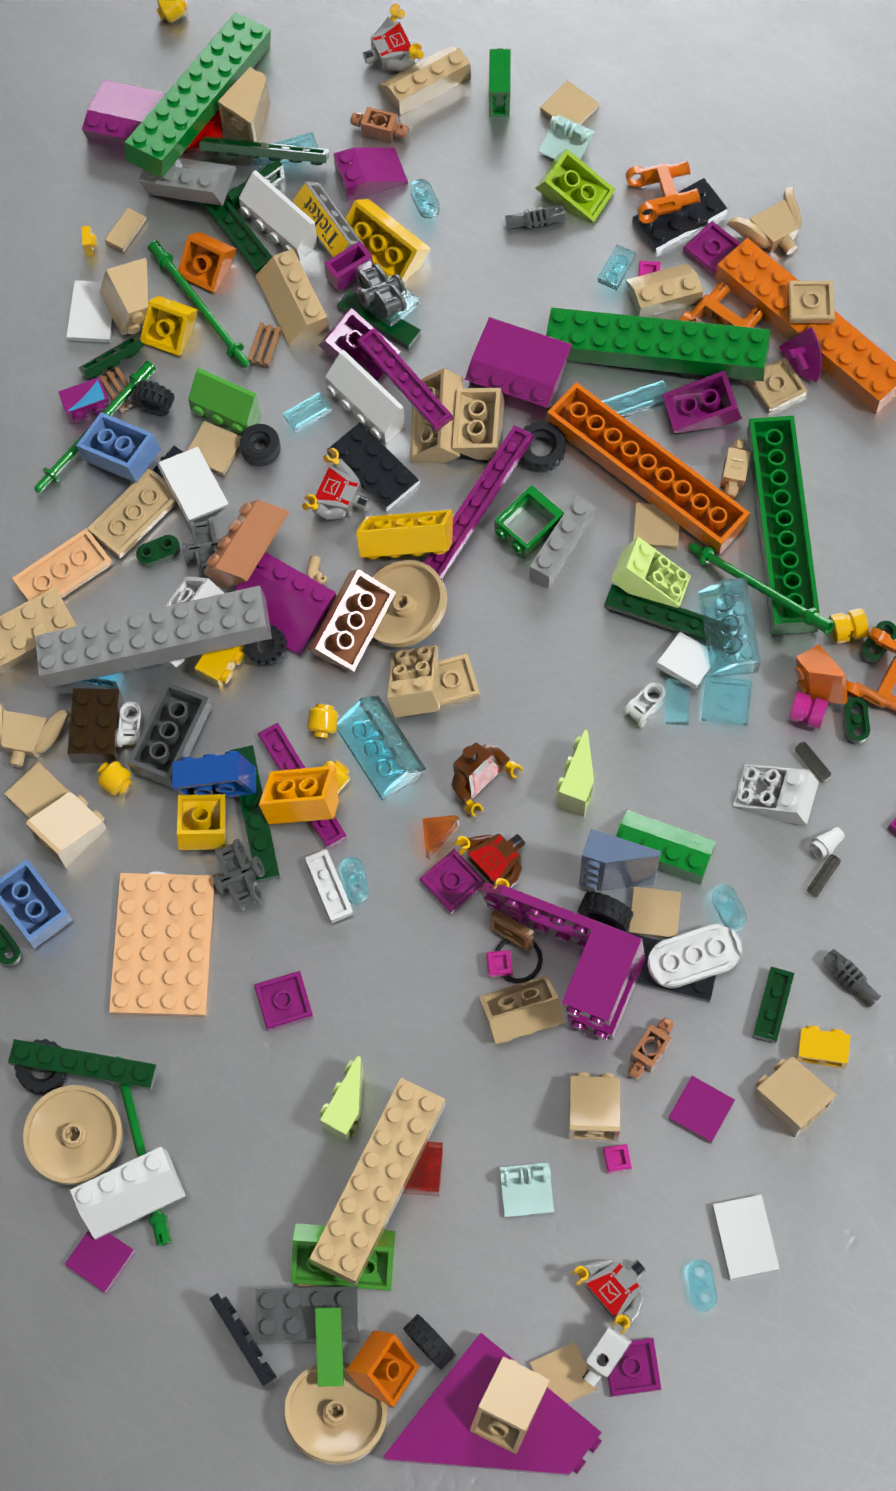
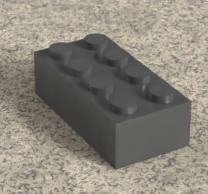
[127,681,212,787]
[256,1286,360,1344]

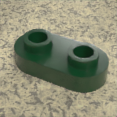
[136,535,180,567]
[860,621,896,662]
[843,697,870,744]
[0,924,22,967]

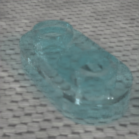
[410,179,440,219]
[340,857,369,904]
[712,884,747,931]
[687,1260,717,1312]

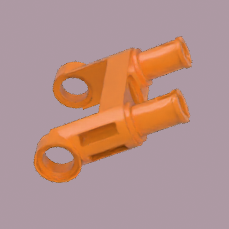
[625,161,700,223]
[679,282,765,328]
[846,627,896,712]

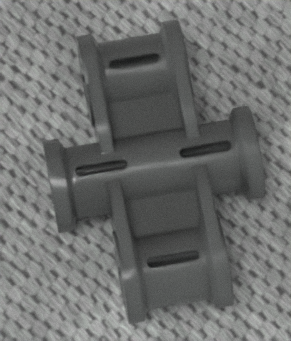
[355,263,407,318]
[182,517,226,578]
[213,839,265,912]

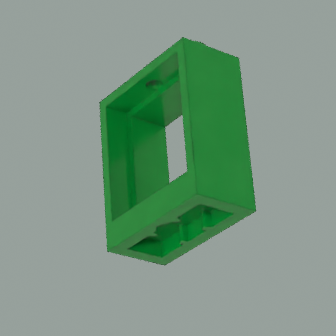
[489,48,511,117]
[494,485,564,558]

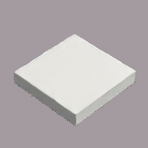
[656,632,719,690]

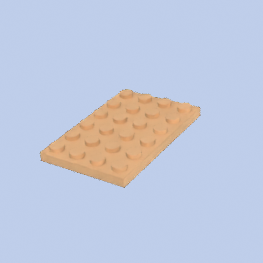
[109,873,215,1017]

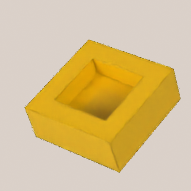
[81,226,97,256]

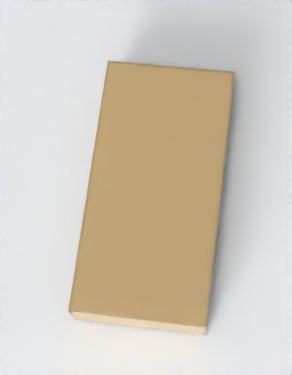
[105,208,147,252]

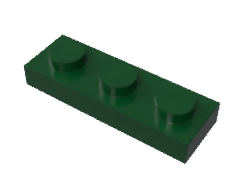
[227,159,285,210]
[78,336,144,379]
[752,966,794,1043]

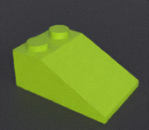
[535,149,616,223]

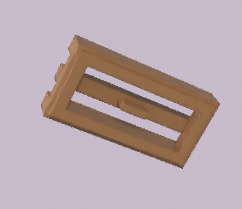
[248,322,281,368]
[99,367,135,413]
[490,910,534,952]

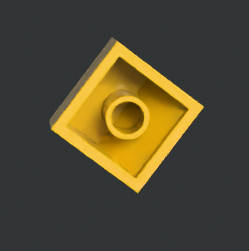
[140,296,198,356]
[177,794,226,850]

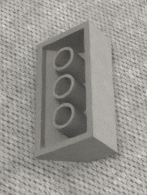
[139,158,236,206]

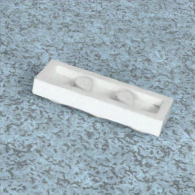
[305,849,354,923]

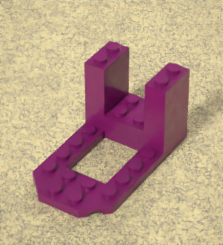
[480,882,646,1040]

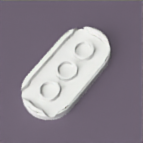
[648,924,742,988]

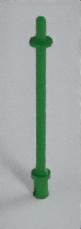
[147,240,250,367]
[34,360,157,493]
[688,543,834,634]
[113,1056,172,1247]

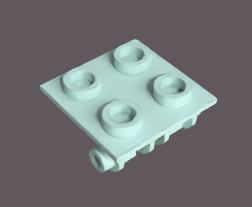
[538,115,595,159]
[500,1163,554,1217]

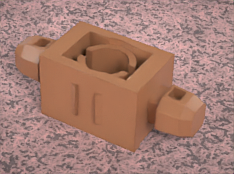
[350,107,409,144]
[628,1017,673,1080]

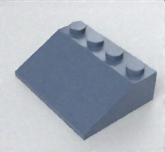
[579,829,661,891]

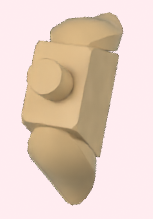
[726,187,802,255]
[0,702,71,768]

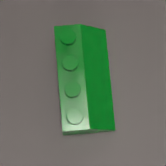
[616,810,716,885]

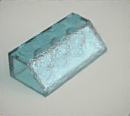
[698,577,761,678]
[337,695,426,800]

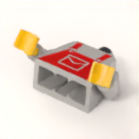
[363,3,424,72]
[302,448,370,520]
[570,1260,646,1335]

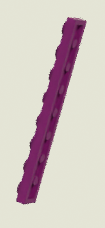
[424,425,534,579]

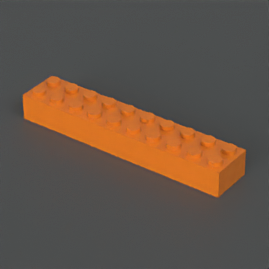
[715,238,896,414]
[547,382,750,555]

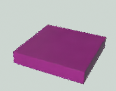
[683,221,741,277]
[419,848,486,914]
[254,971,314,1031]
[668,1075,735,1143]
[64,1230,135,1293]
[604,1338,662,1397]

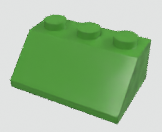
[188,368,261,434]

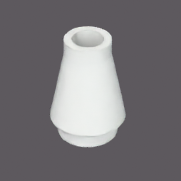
[809,827,845,859]

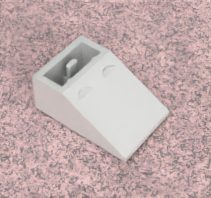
[733,764,819,825]

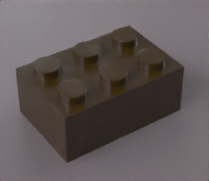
[67,688,123,764]

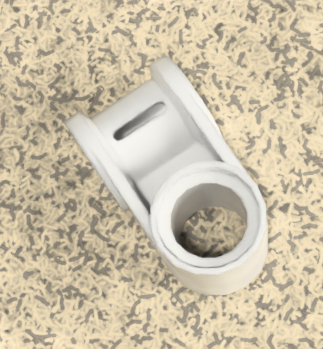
[623,682,665,728]
[117,702,144,747]

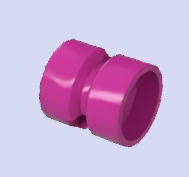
[788,691,829,729]

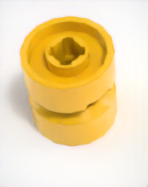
[828,608,869,644]

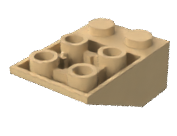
[387,645,441,718]

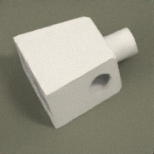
[582,1326,632,1387]

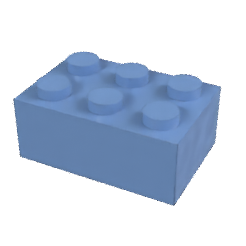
[76,412,161,483]
[0,859,73,949]

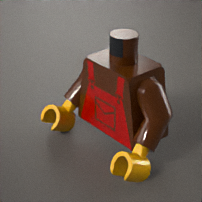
[451,742,523,817]
[453,833,525,889]

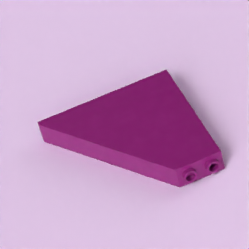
[384,1333,602,1476]

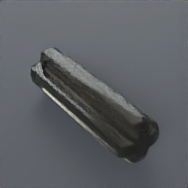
[795,741,832,783]
[807,854,841,897]

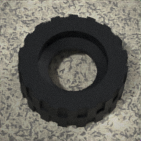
[520,421,566,473]
[577,891,634,932]
[14,1039,69,1096]
[403,1314,456,1370]

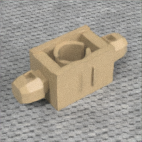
[720,439,751,499]

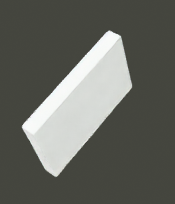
[66,280,114,343]
[157,447,228,523]
[712,1194,780,1280]

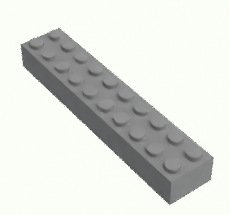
[35,586,272,688]

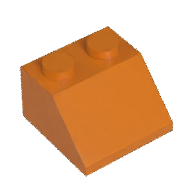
[178,231,236,293]
[795,644,847,704]
[346,1330,420,1408]

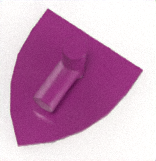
[779,327,822,382]

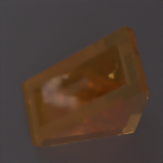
[422,815,460,860]

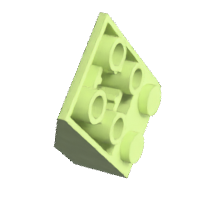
[611,537,691,608]
[555,730,594,817]
[319,1056,363,1144]

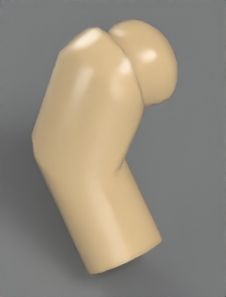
[306,556,327,585]

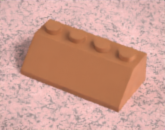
[204,500,289,589]
[308,569,396,672]

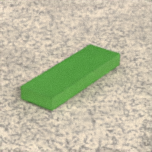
[315,1306,344,1387]

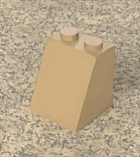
[218,67,270,142]
[99,258,148,336]
[25,791,106,868]
[754,1056,837,1137]
[568,1072,620,1141]
[470,1357,550,1454]

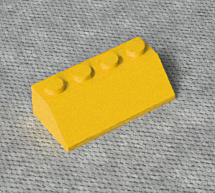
[345,199,431,283]
[356,509,453,560]

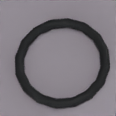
[495,939,543,983]

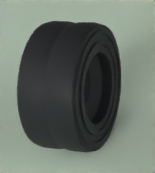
[240,424,281,466]

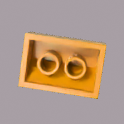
[259,765,339,824]

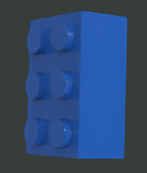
[172,751,256,798]

